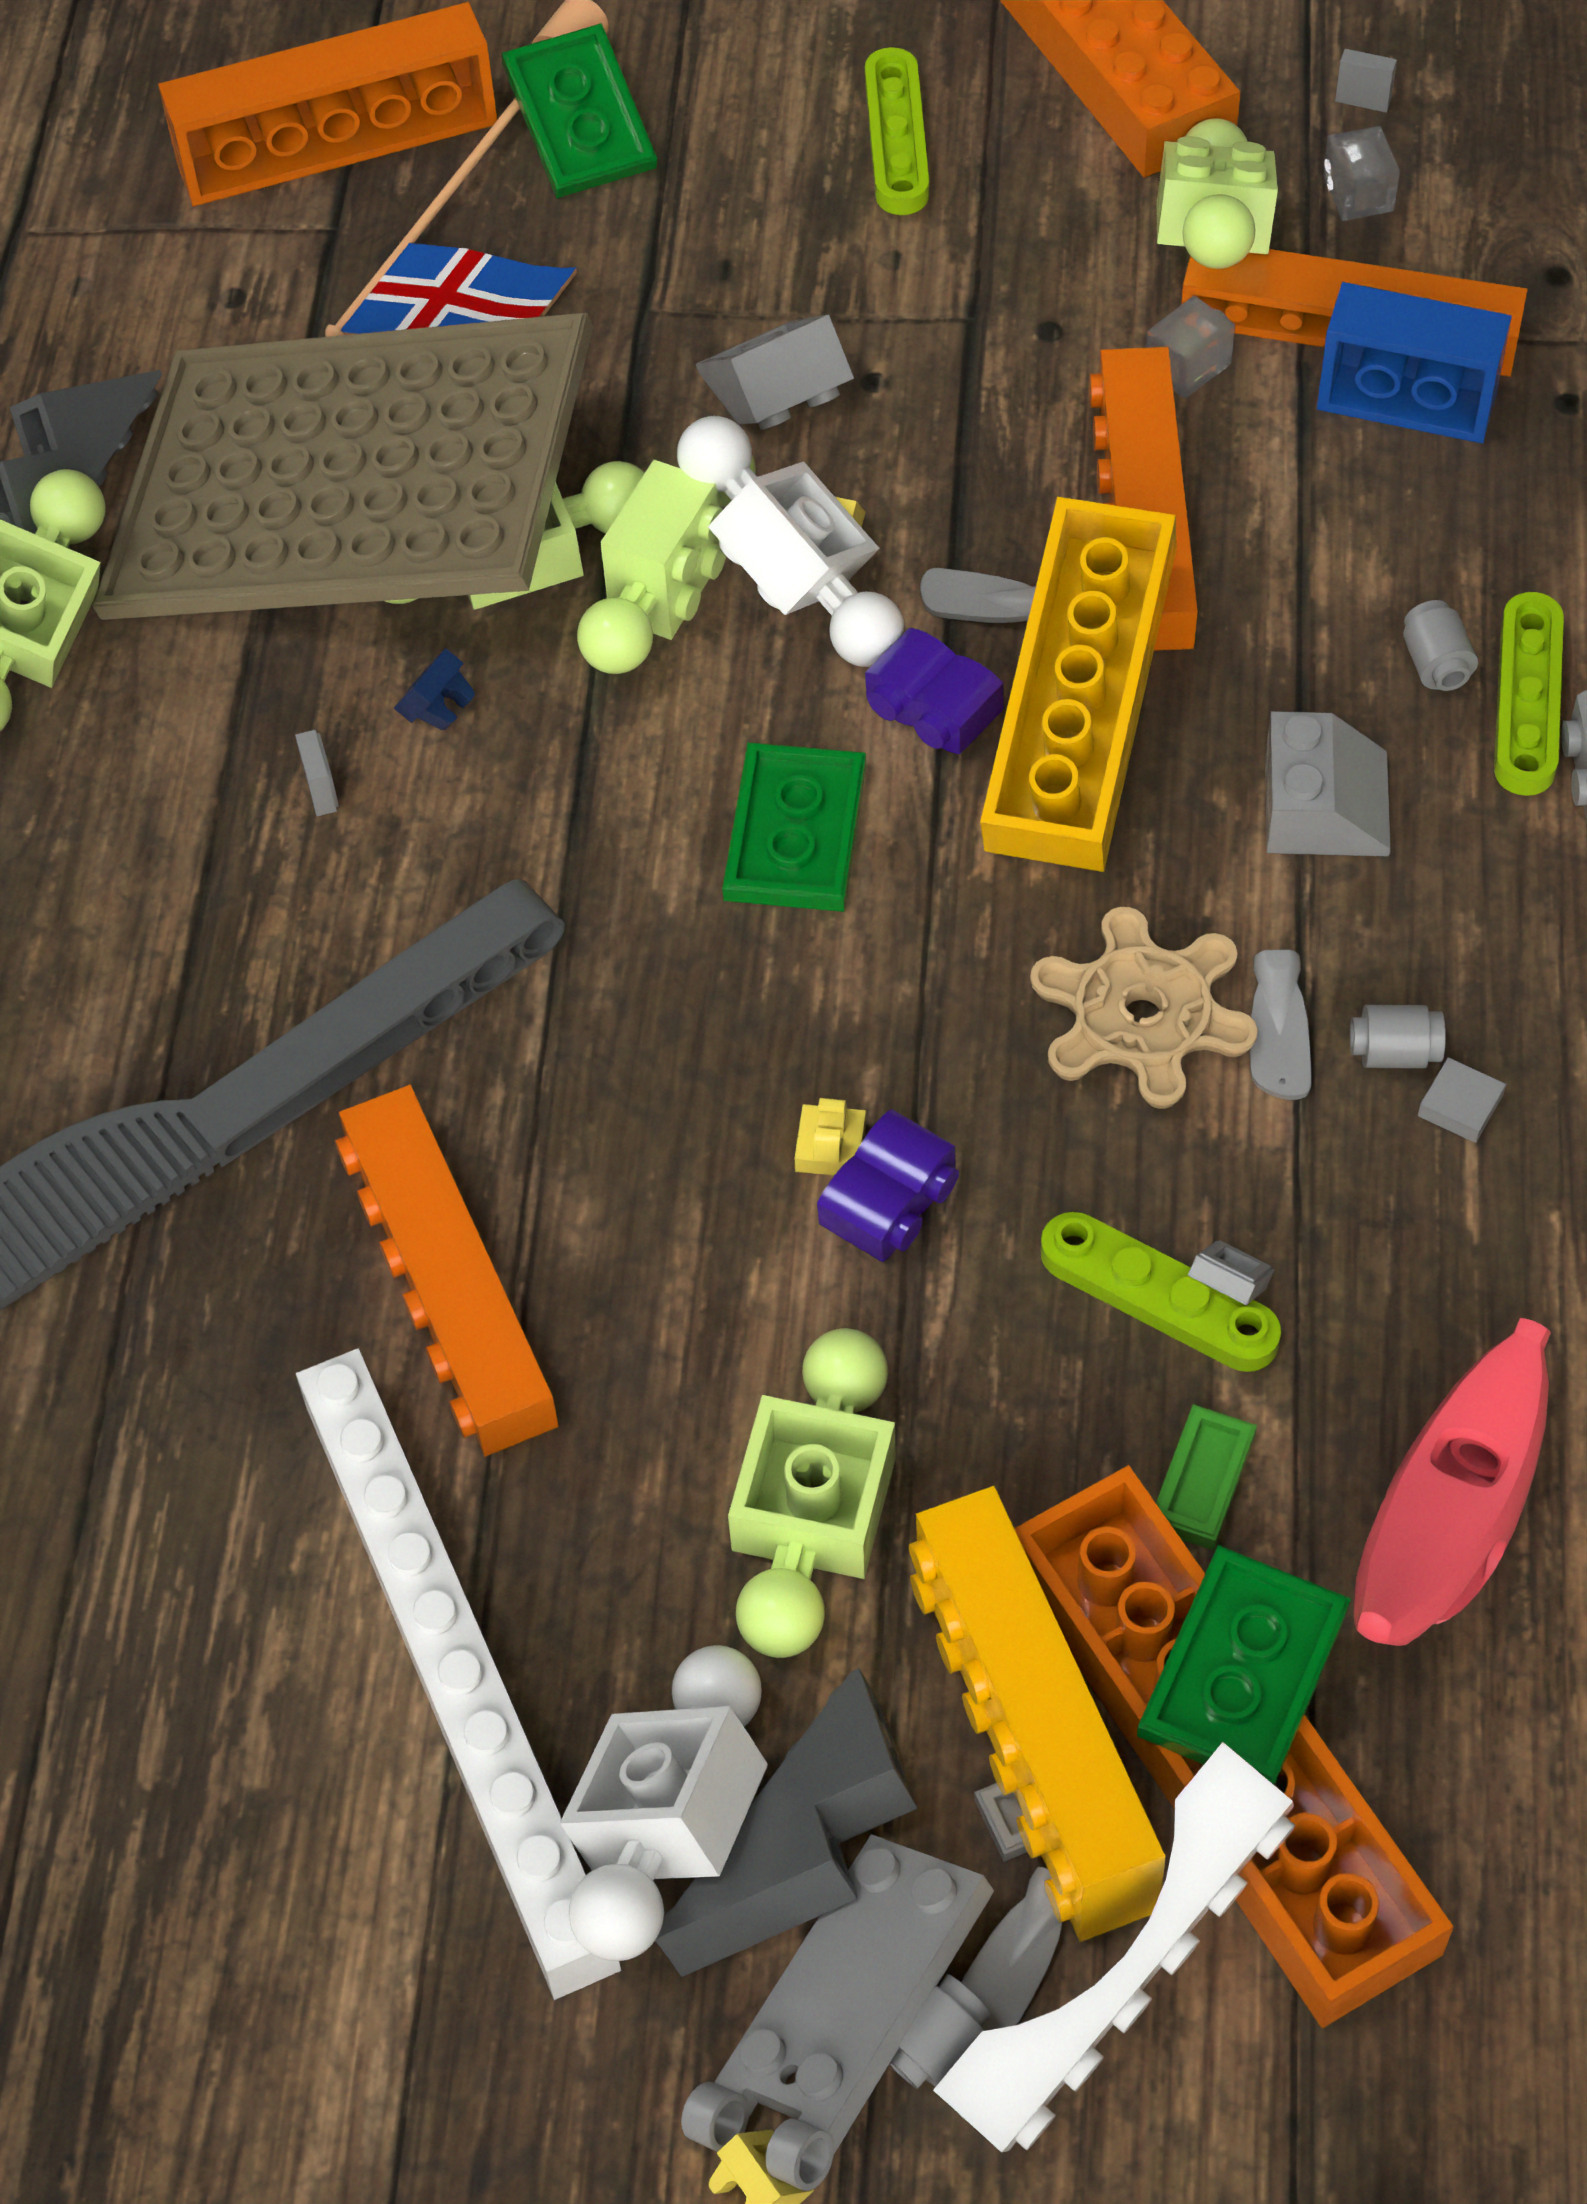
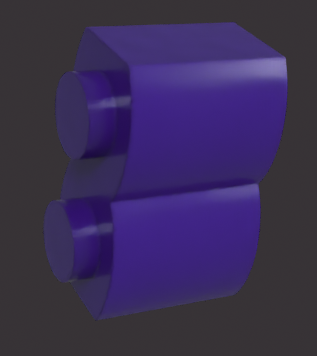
[865,628,1004,754]
[817,1109,959,1262]

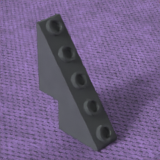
[0,370,162,534]
[656,1668,917,1977]

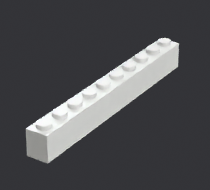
[296,1348,621,2000]

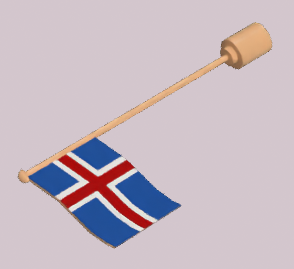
[325,0,609,337]

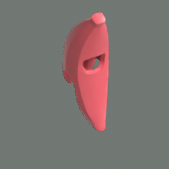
[1354,1318,1551,1646]

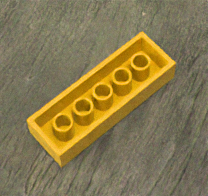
[980,497,1177,872]
[909,1486,1166,1942]

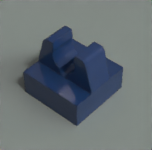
[394,648,475,730]

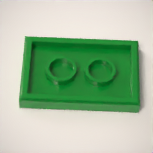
[502,23,657,199]
[722,742,866,912]
[1136,1545,1351,1786]

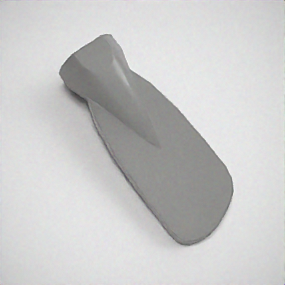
[920,568,1036,623]
[1250,950,1311,1100]
[961,1867,1062,2031]

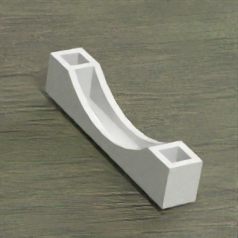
[933,1743,1296,2152]

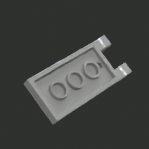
[681,1834,994,2191]

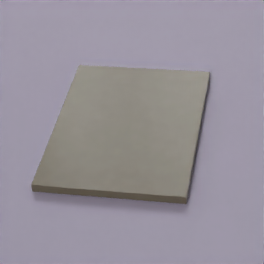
[93,313,593,620]

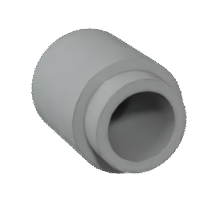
[1403,600,1478,691]
[1350,1005,1445,1068]
[889,1974,992,2089]

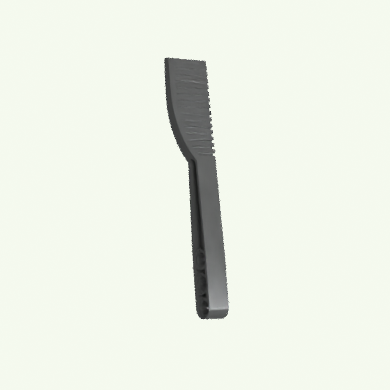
[0,879,565,1310]

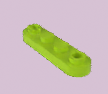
[865,47,929,215]
[1494,592,1564,796]
[1041,1212,1281,1372]

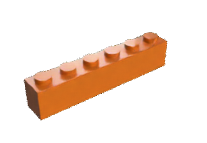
[1180,249,1528,377]
[1089,347,1198,651]
[335,1084,559,1457]

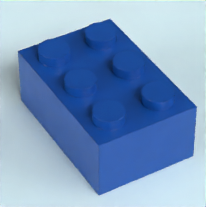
[1317,282,1512,444]

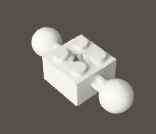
[677,416,905,667]
[560,1645,768,1961]

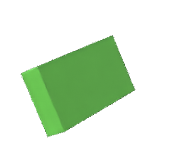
[1156,1404,1257,1551]

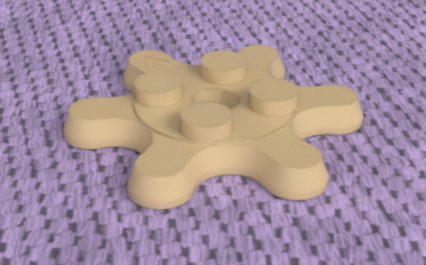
[1030,907,1258,1109]

